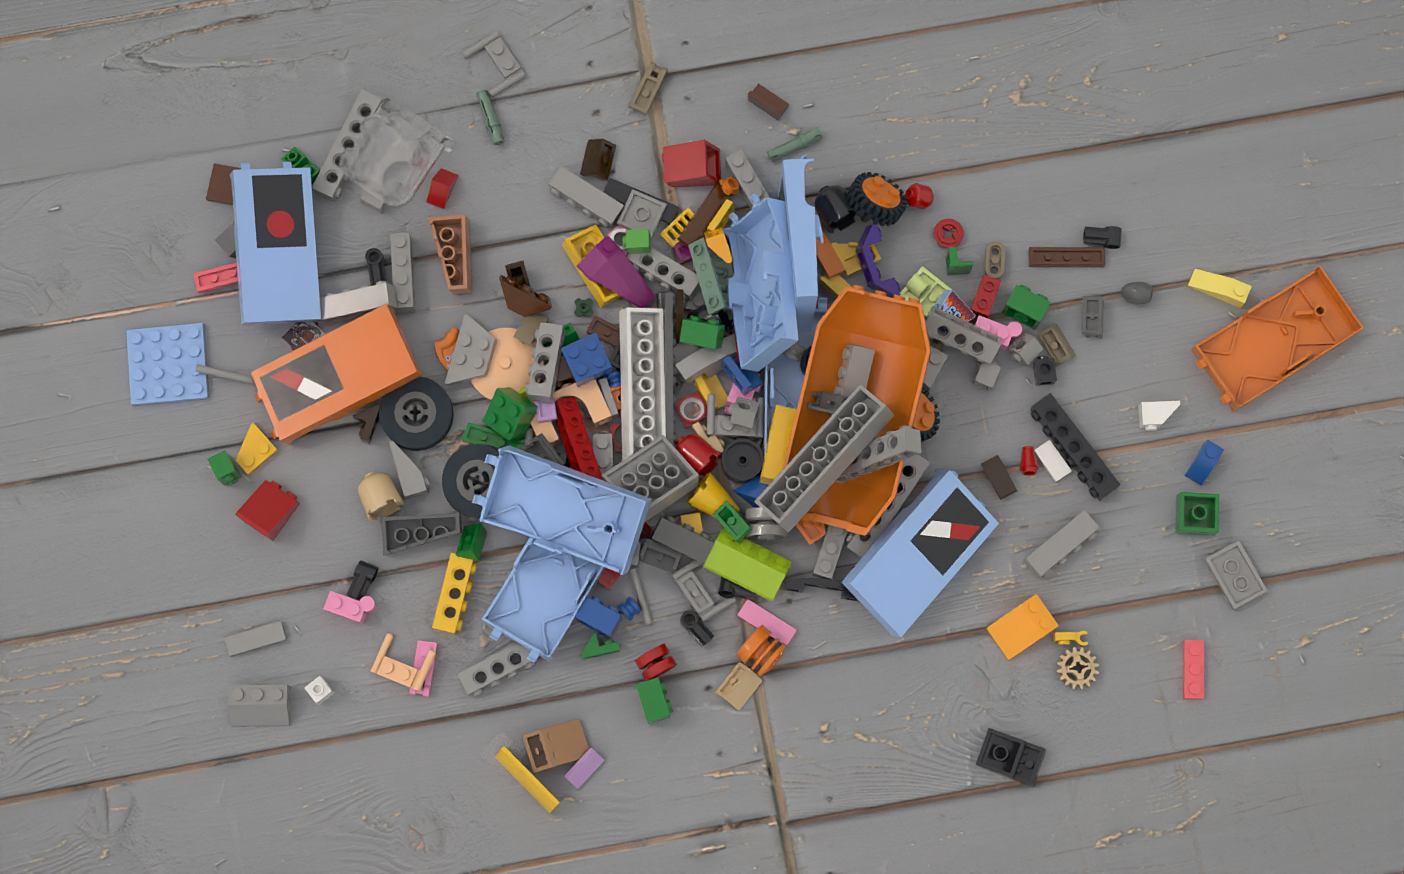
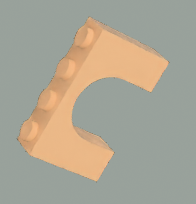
[530,380,613,447]

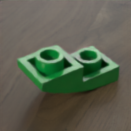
[281,146,320,185]

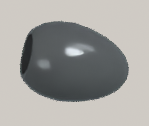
[1121,282,1153,304]

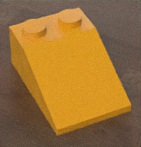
[986,594,1059,660]

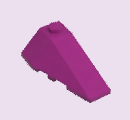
[576,235,655,308]

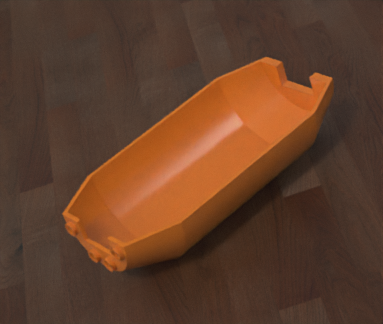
[782,285,931,536]

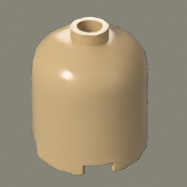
[357,472,404,521]

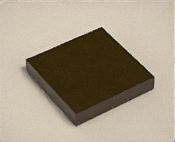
[676,289,684,344]

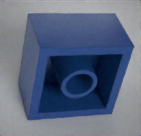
[561,333,613,387]
[575,596,622,640]

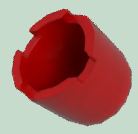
[675,434,722,482]

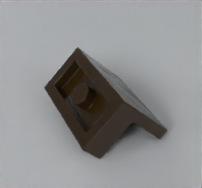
[580,138,616,181]

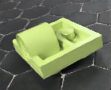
[900,266,952,318]

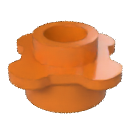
[719,177,739,195]

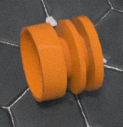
[736,624,787,677]

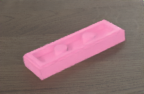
[737,599,797,645]

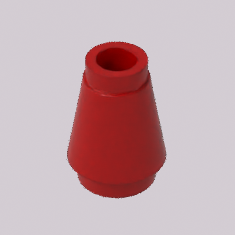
[1020,446,1039,476]

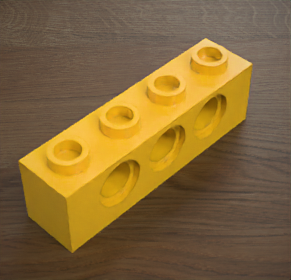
[432,553,477,635]

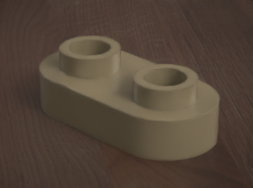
[984,241,1005,279]

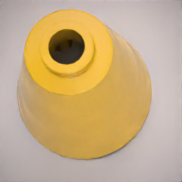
[686,473,740,518]

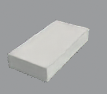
[1034,440,1072,482]

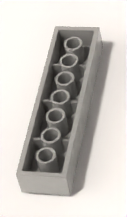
[754,384,894,533]

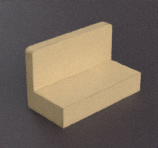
[715,662,762,711]

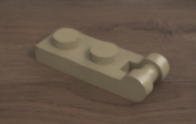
[629,62,668,115]

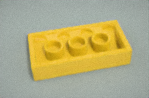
[562,225,622,308]
[495,746,560,814]

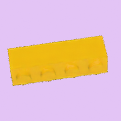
[759,405,797,485]

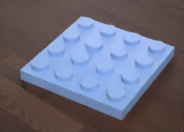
[126,323,209,406]

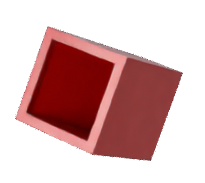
[662,140,721,187]
[235,480,300,541]

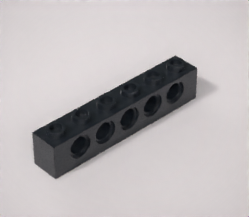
[1030,393,1121,501]

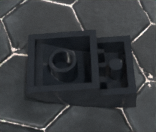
[976,728,1046,787]

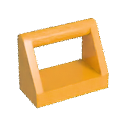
[704,227,732,263]

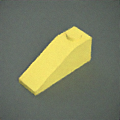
[1188,269,1252,308]

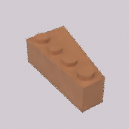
[428,214,472,295]

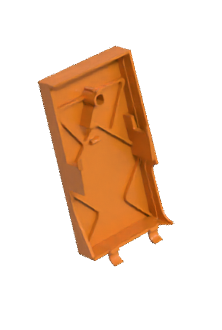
[1191,266,1364,412]

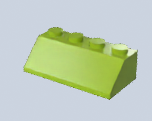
[703,527,792,601]

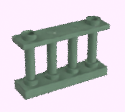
[688,237,734,321]

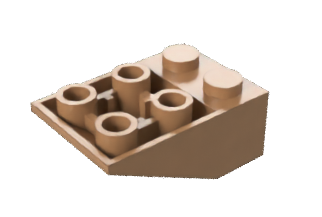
[522,719,589,774]

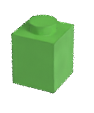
[623,229,651,254]

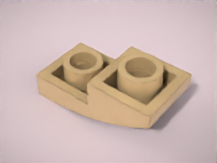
[692,422,726,455]

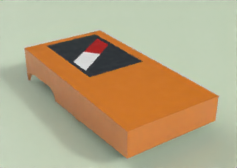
[250,304,422,445]

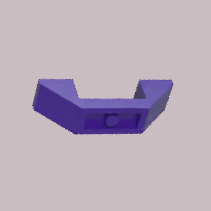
[855,224,900,298]

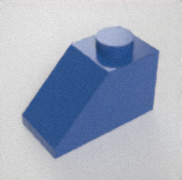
[1184,440,1224,485]

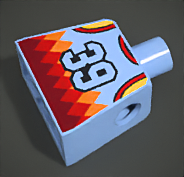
[934,289,976,331]

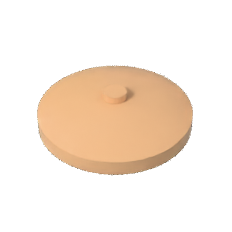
[471,328,544,401]

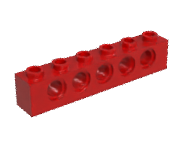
[555,397,604,481]

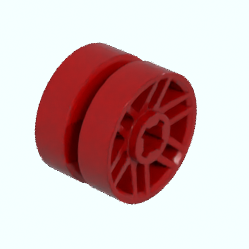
[634,643,677,681]

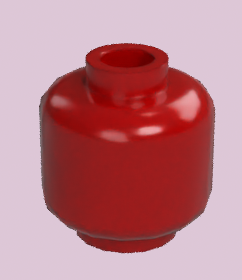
[905,183,934,210]

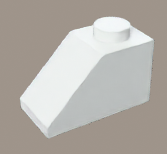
[1138,401,1180,431]

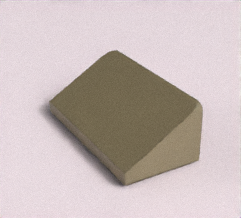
[1037,324,1076,366]

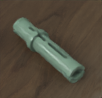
[476,90,505,145]
[767,127,823,163]

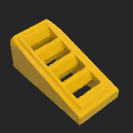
[660,208,694,248]

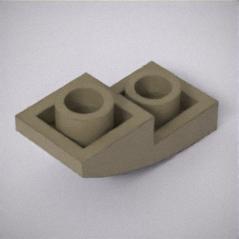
[514,313,549,346]

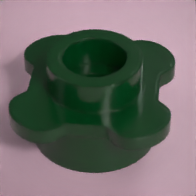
[574,298,593,317]

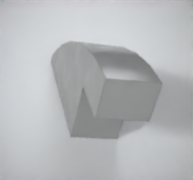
[676,333,737,383]

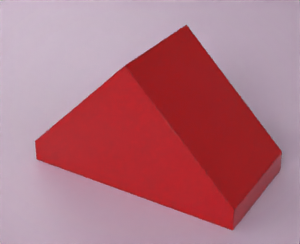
[426,168,459,209]

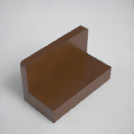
[748,83,789,120]

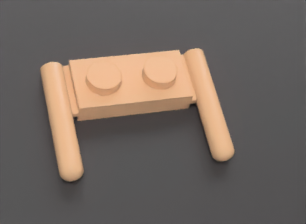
[370,633,436,692]

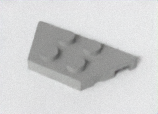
[445,314,497,386]

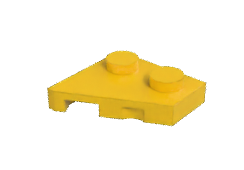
[831,242,881,277]
[235,423,278,475]

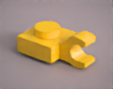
[1052,631,1088,646]

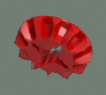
[934,219,964,248]

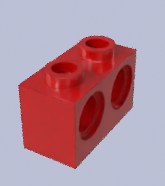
[970,274,1001,318]

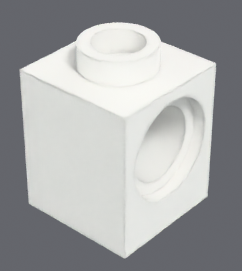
[305,676,335,705]

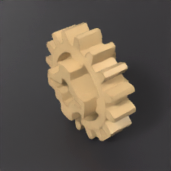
[1056,647,1099,690]

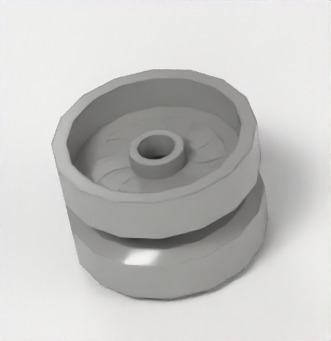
[746,507,788,540]

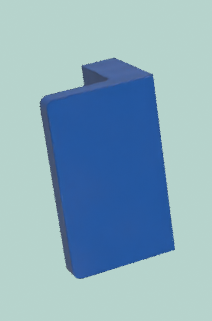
[721,355,762,396]

